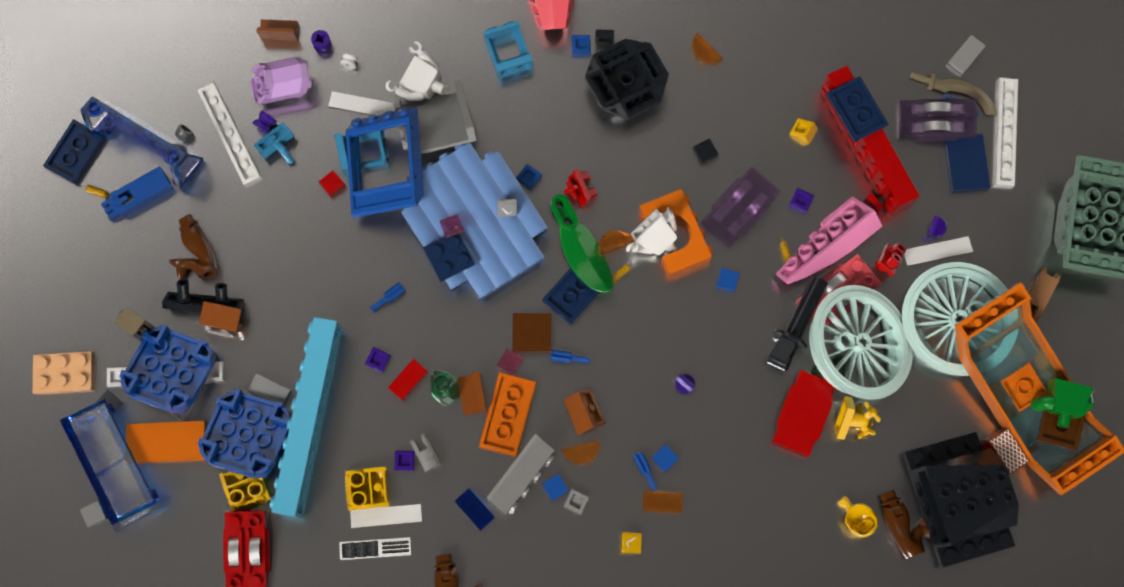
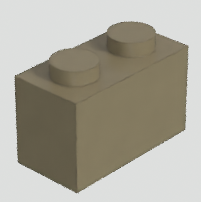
[115,307,156,341]

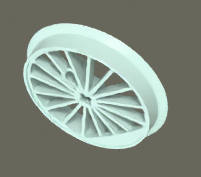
[902,262,1018,376]
[809,285,913,400]

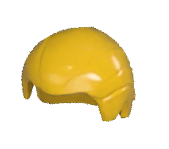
[838,496,878,537]

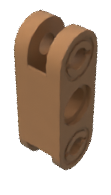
[1028,265,1061,322]

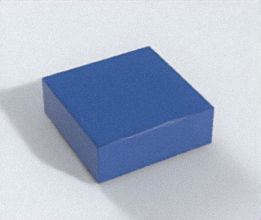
[572,35,591,55]
[516,164,542,190]
[716,268,740,292]
[651,444,679,472]
[542,474,569,501]

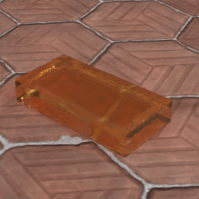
[642,491,683,514]

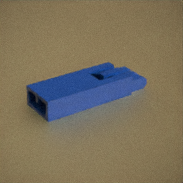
[101,166,174,221]

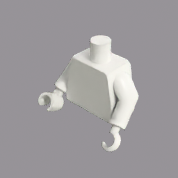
[386,41,446,102]
[626,207,678,255]

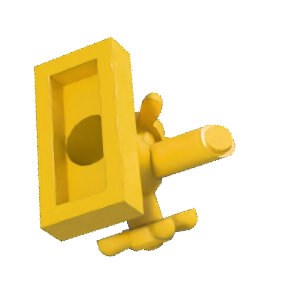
[834,396,881,440]

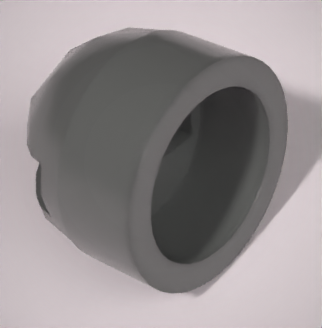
[175,124,192,141]

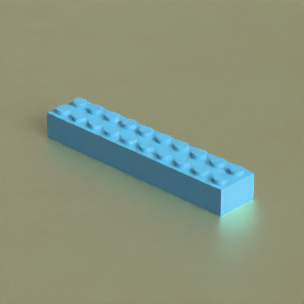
[270,317,343,519]

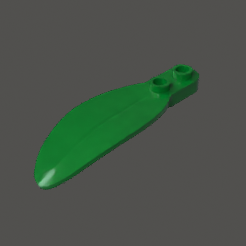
[550,194,614,293]

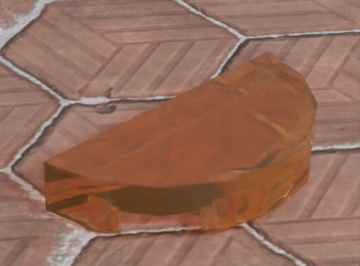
[691,32,723,65]
[598,230,634,256]
[561,441,600,465]

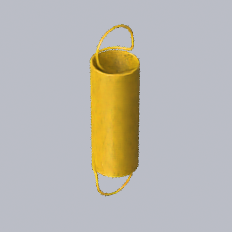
[82,184,111,198]
[779,237,791,262]
[612,261,633,283]

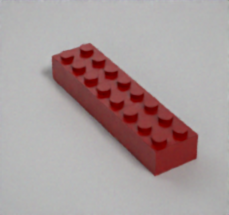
[821,65,920,216]

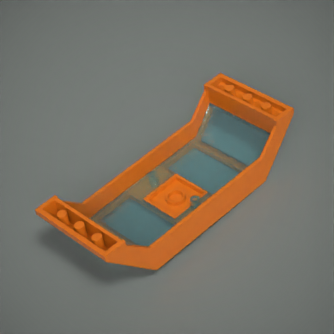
[955,282,1124,495]

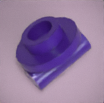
[927,216,947,237]
[675,374,695,394]

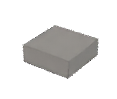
[564,488,590,515]
[80,501,108,528]

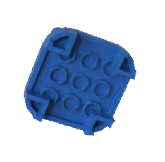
[119,325,216,414]
[198,389,292,478]

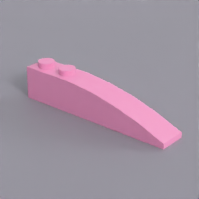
[776,196,882,284]

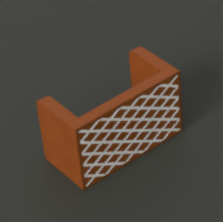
[983,428,1030,474]

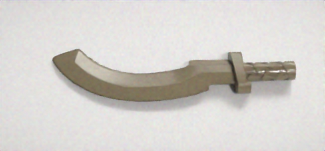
[910,71,997,115]

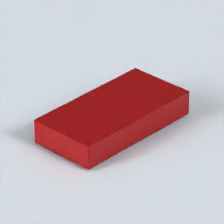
[388,359,428,401]

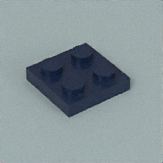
[423,230,475,282]

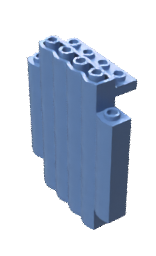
[401,142,548,300]

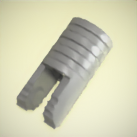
[409,433,441,472]

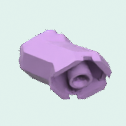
[250,57,312,104]

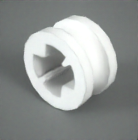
[340,54,358,69]

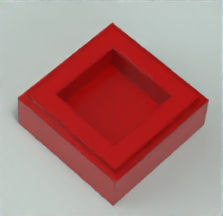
[318,170,345,197]
[863,193,883,214]

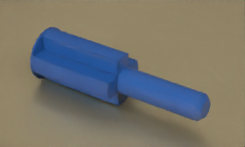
[370,282,405,311]
[550,349,590,363]
[632,451,658,490]

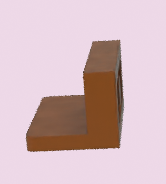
[257,19,299,41]
[199,301,243,332]
[458,371,487,415]
[563,388,606,435]

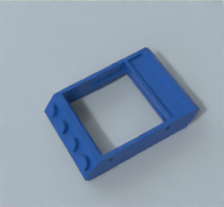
[346,107,424,218]

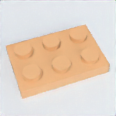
[32,351,94,394]

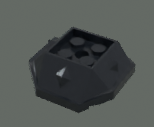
[585,39,669,120]

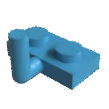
[254,122,295,164]

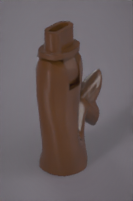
[169,214,219,279]
[879,490,930,559]
[434,554,482,587]

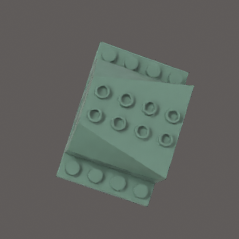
[1054,155,1124,279]

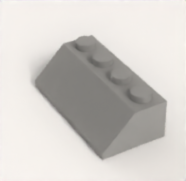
[486,434,555,515]

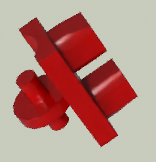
[564,169,597,207]
[875,242,906,277]

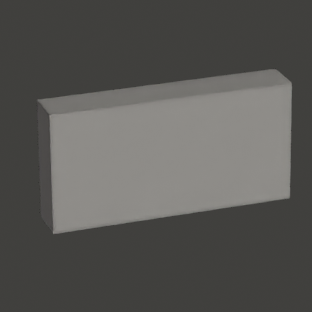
[948,34,986,74]
[247,373,291,405]

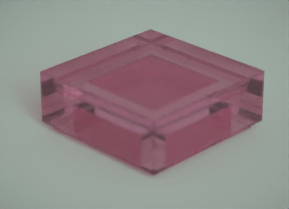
[439,215,464,238]
[497,349,523,375]

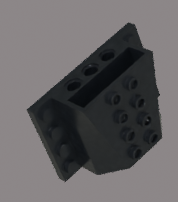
[902,432,1019,568]

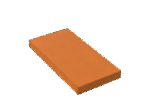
[479,372,537,457]
[126,421,206,464]

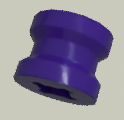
[311,30,331,53]
[253,111,276,134]

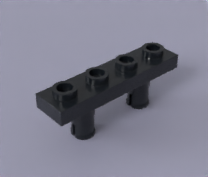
[162,279,244,312]

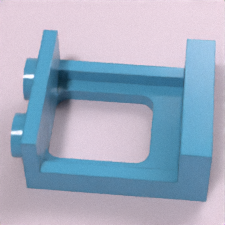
[483,21,533,78]
[334,130,390,175]

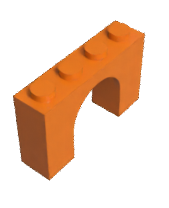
[639,189,713,278]

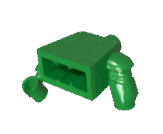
[1030,378,1095,428]

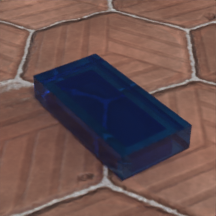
[455,488,495,531]

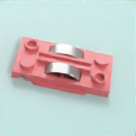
[798,254,882,325]

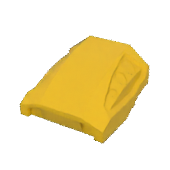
[345,467,389,511]
[219,472,271,511]

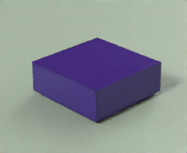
[789,187,815,213]
[365,347,391,373]
[394,451,415,471]

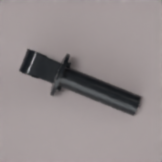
[767,276,828,372]

